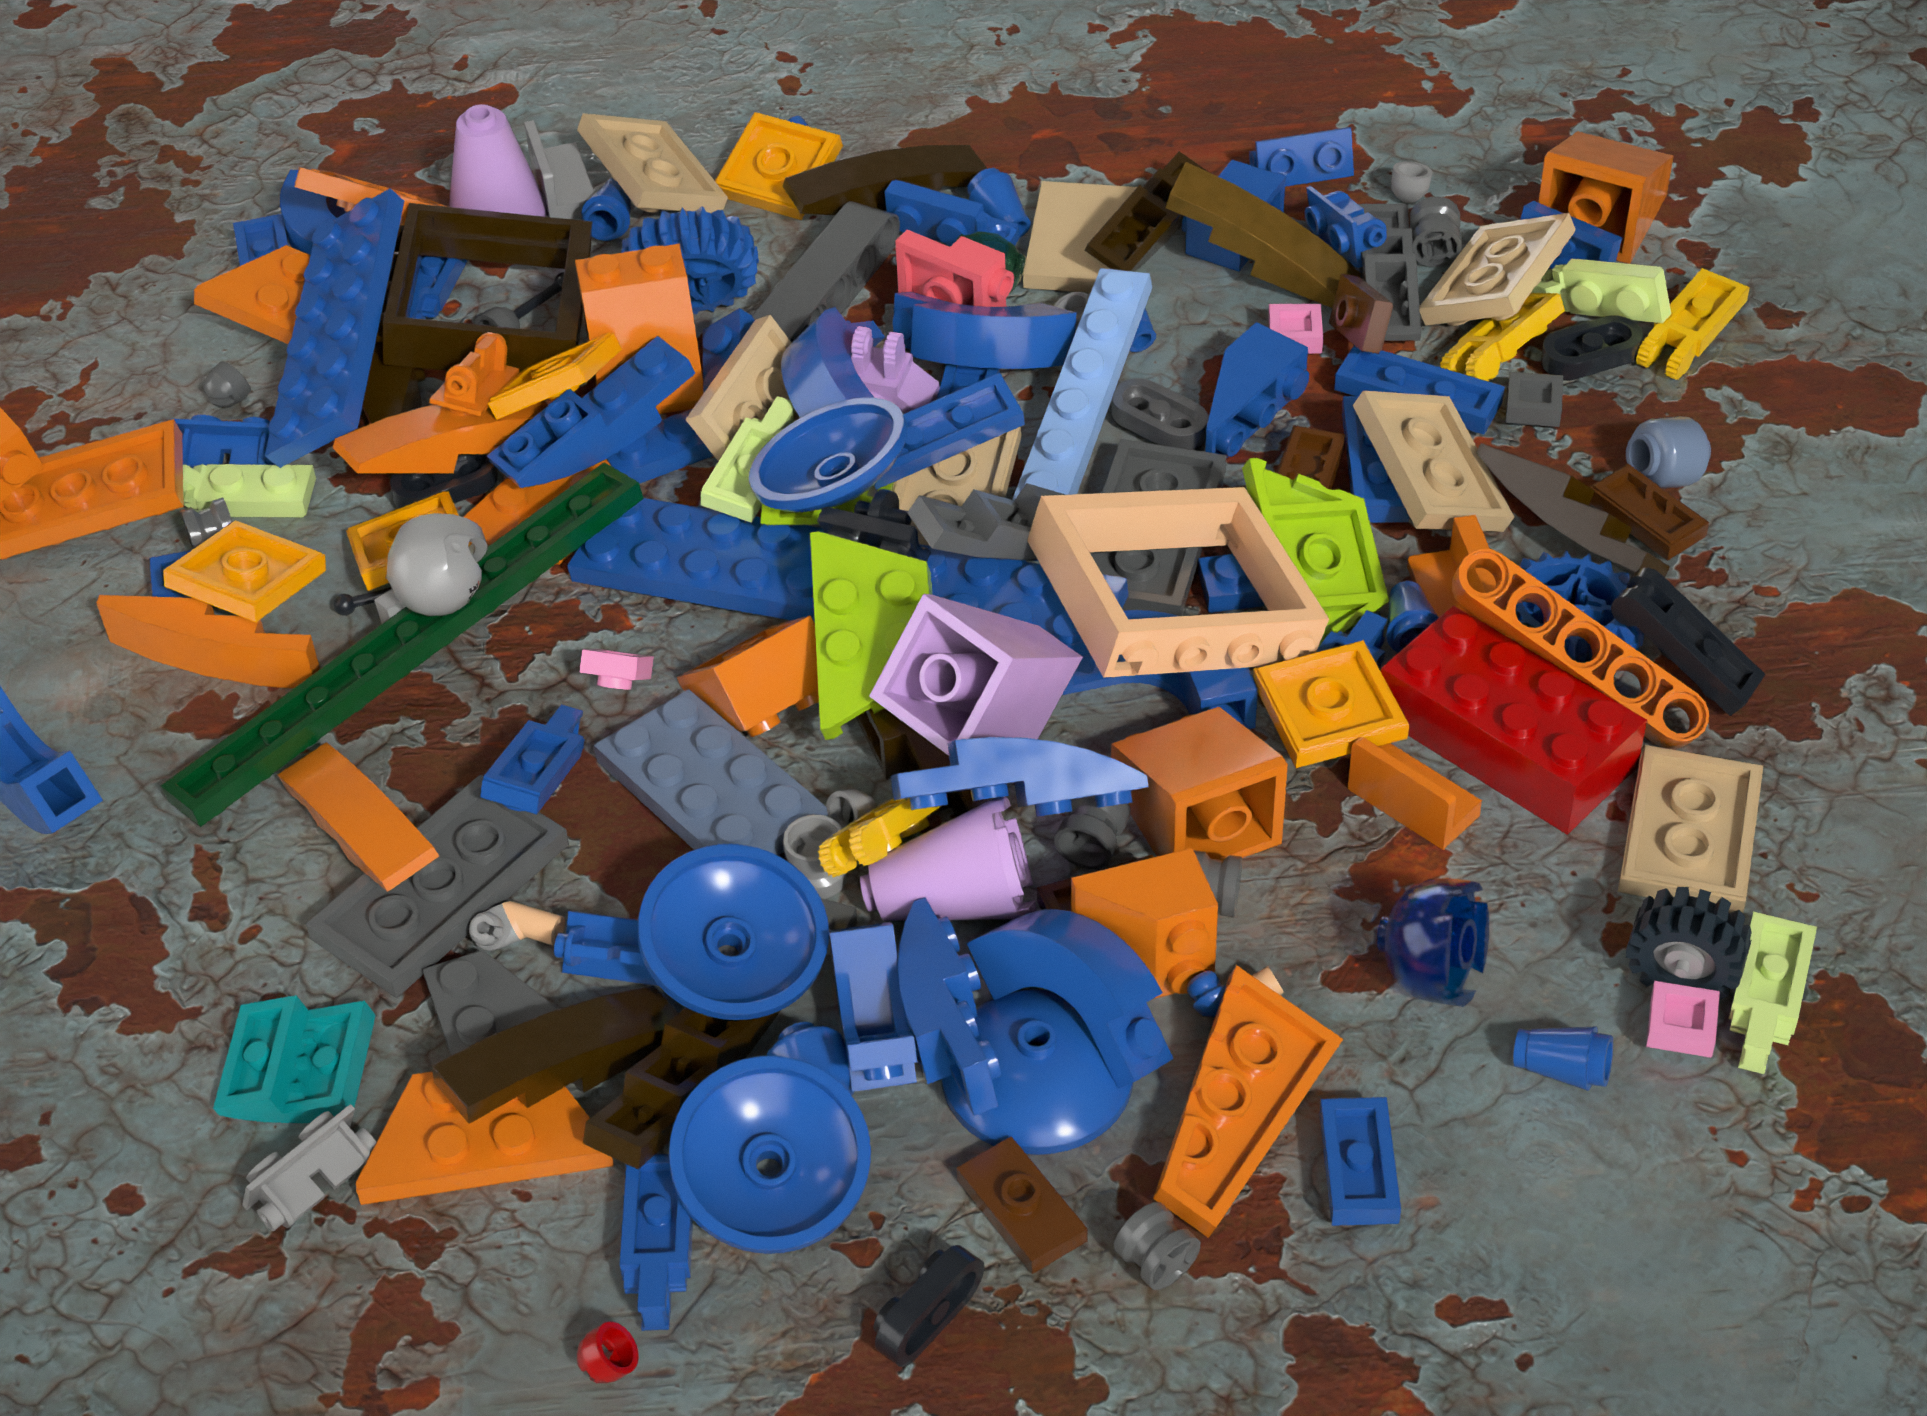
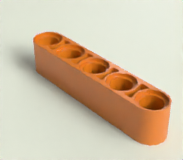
[1452,548,1709,750]

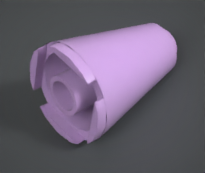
[449,105,547,217]
[860,796,1036,921]

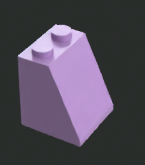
[869,594,1083,755]

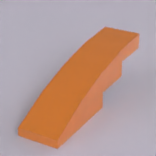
[333,401,548,473]
[96,595,320,689]
[277,742,439,892]

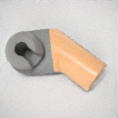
[469,901,565,950]

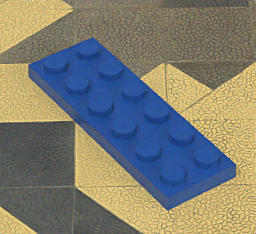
[265,188,404,468]

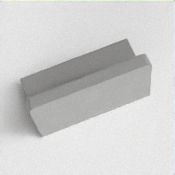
[524,120,595,219]

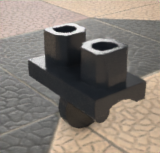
[817,489,931,562]

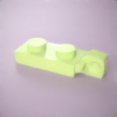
[1531,258,1671,323]
[701,396,795,523]
[183,464,316,517]
[1729,911,1817,1074]

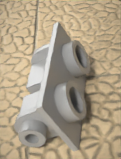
[242,1104,376,1231]

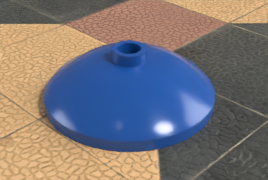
[749,397,908,512]
[637,844,829,1020]
[941,990,1134,1155]
[669,1056,871,1254]

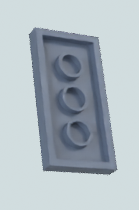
[593,689,828,856]

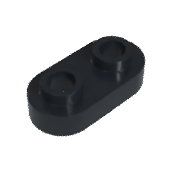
[1541,316,1643,381]
[390,454,498,508]
[873,1245,985,1367]

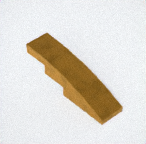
[1166,162,1361,308]

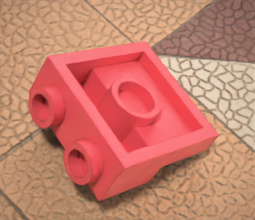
[895,230,1014,307]

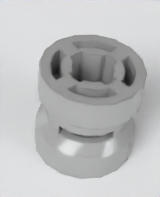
[783,815,848,899]

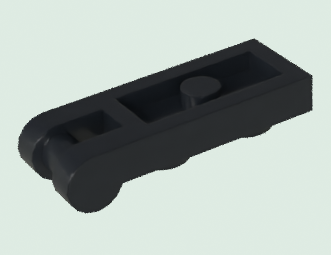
[1611,567,1766,716]

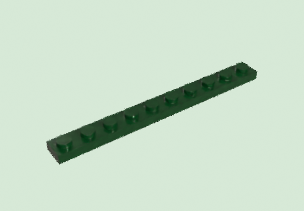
[161,462,644,827]

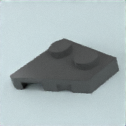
[422,950,558,1056]

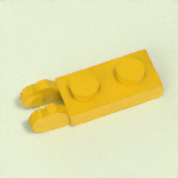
[1636,268,1750,380]
[1440,293,1565,382]
[818,798,941,877]

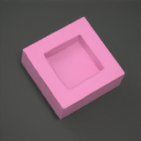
[1268,304,1323,354]
[580,649,654,690]
[1646,981,1720,1058]

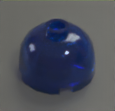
[1377,878,1489,1007]

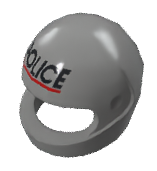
[386,513,487,616]

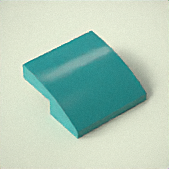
[213,995,376,1123]

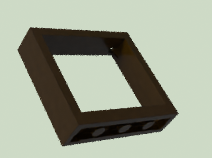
[376,203,592,373]

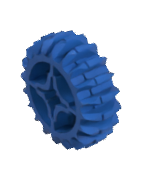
[621,206,759,315]
[1491,550,1645,676]

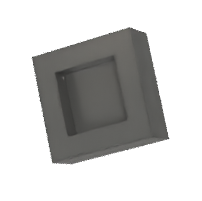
[1505,371,1563,427]

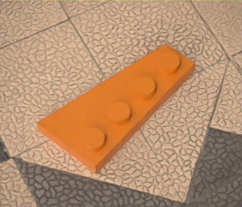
[1153,965,1343,1238]

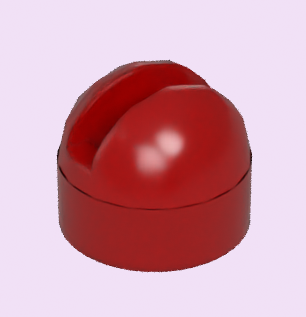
[577,1321,639,1383]

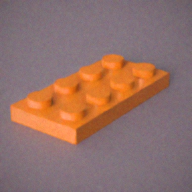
[0,419,184,560]

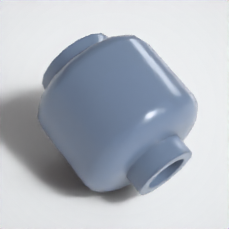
[1626,416,1711,489]

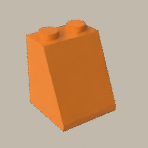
[1538,131,1673,264]
[575,244,704,414]
[1111,707,1288,860]

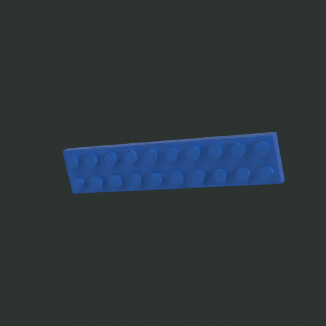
[567,498,1129,674]

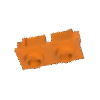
[429,332,519,417]

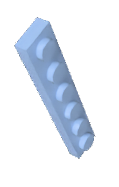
[1012,268,1152,500]

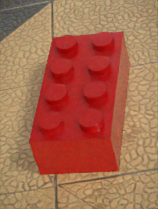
[1381,605,1647,835]

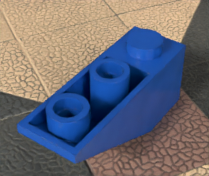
[1205,322,1309,457]

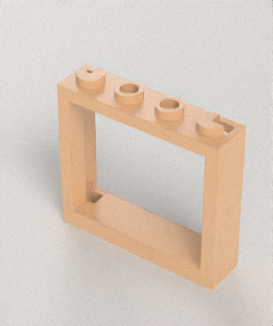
[1027,487,1329,678]

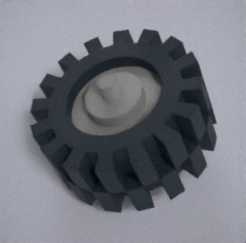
[1626,887,1752,1000]

